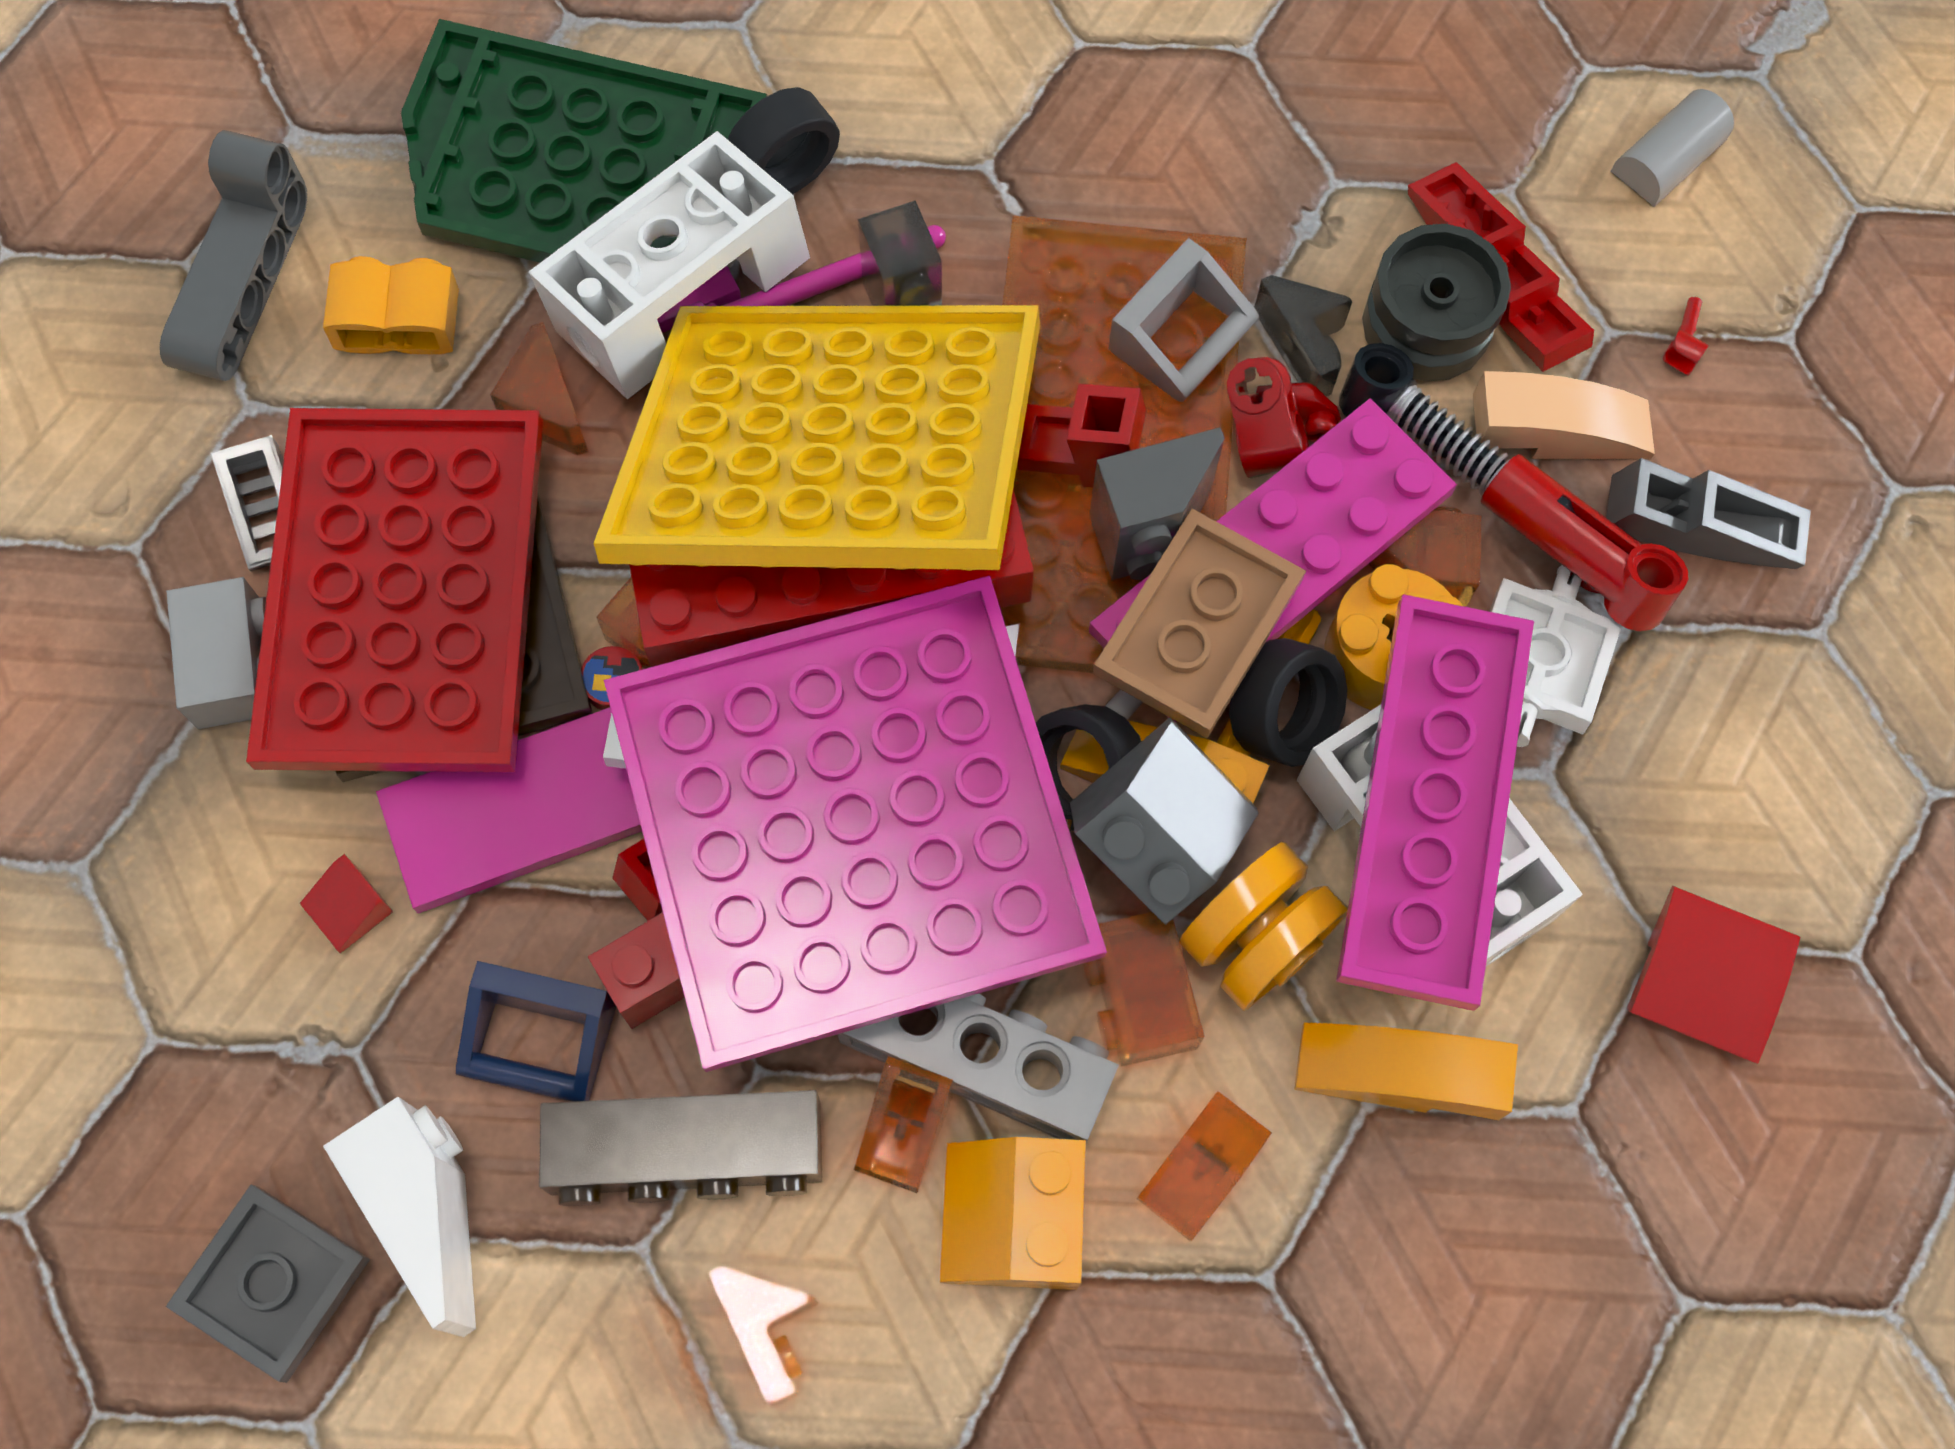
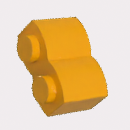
[323,256,459,355]

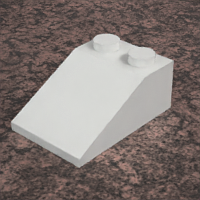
[323,1097,476,1337]

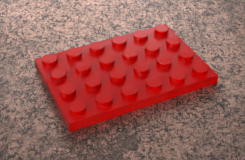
[246,408,543,772]

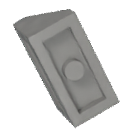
[1108,238,1259,402]

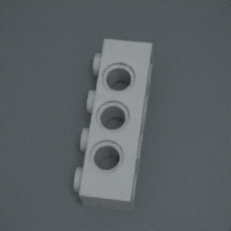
[838,994,1119,1143]

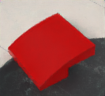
[1626,885,1801,1064]

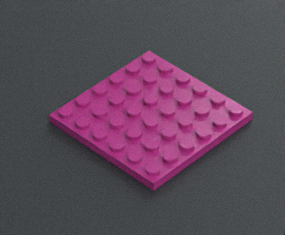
[604,576,1107,1072]

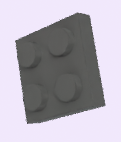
[165,1184,370,1383]

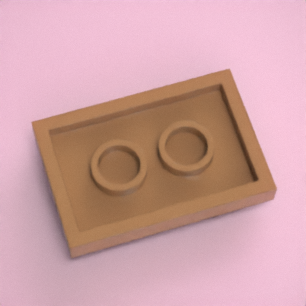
[1093,509,1306,738]

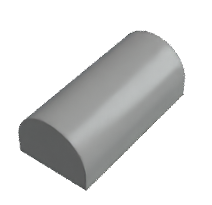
[1611,89,1734,207]

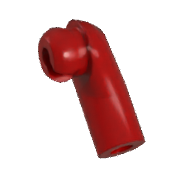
[1256,382,1341,443]

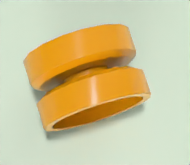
[1179,842,1348,1011]

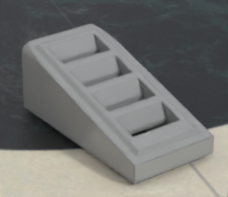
[210,435,284,571]

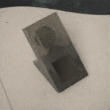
[1254,275,1352,397]

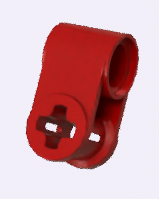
[1227,357,1309,479]

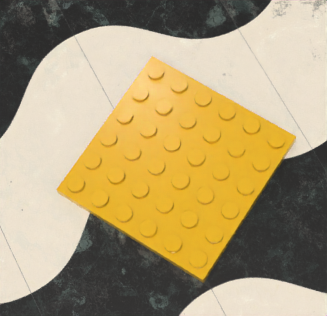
[593,305,1040,571]

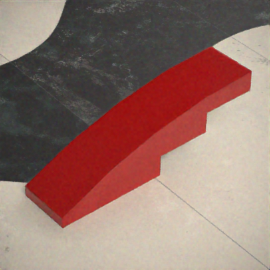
[1408,162,1594,372]

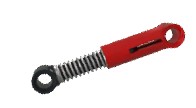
[1339,343,1689,632]

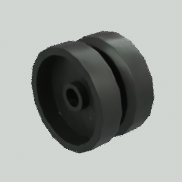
[1362,224,1511,382]

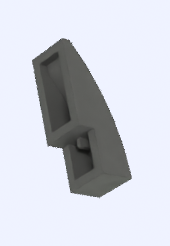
[1606,458,1811,569]

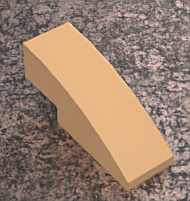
[1473,371,1655,459]

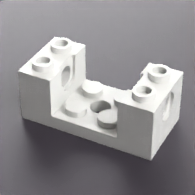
[529,131,810,399]
[1297,705,1583,966]

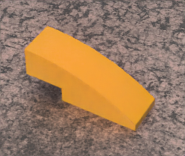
[1294,1022,1518,1120]

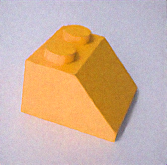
[940,1137,1086,1290]

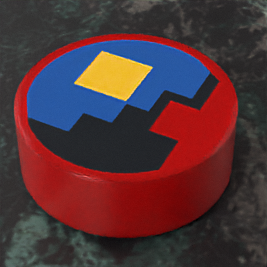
[581,646,643,710]

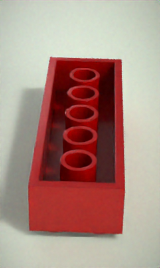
[629,489,1034,667]

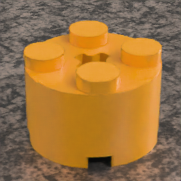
[1324,564,1463,710]

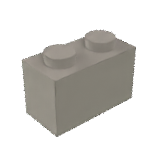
[166,577,266,729]

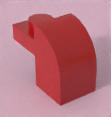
[1017,383,1146,488]

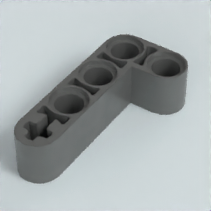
[160,130,307,381]

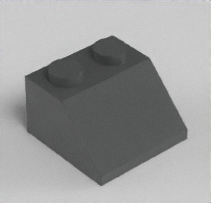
[1089,427,1225,580]
[1070,718,1259,925]

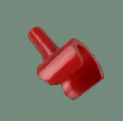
[1662,297,1709,376]

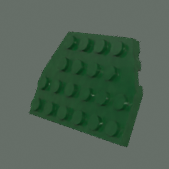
[401,19,767,263]

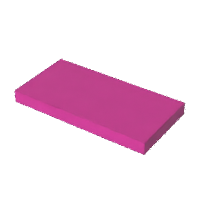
[376,707,642,914]

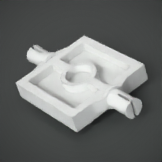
[1489,565,1622,747]

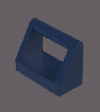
[456,961,616,1102]

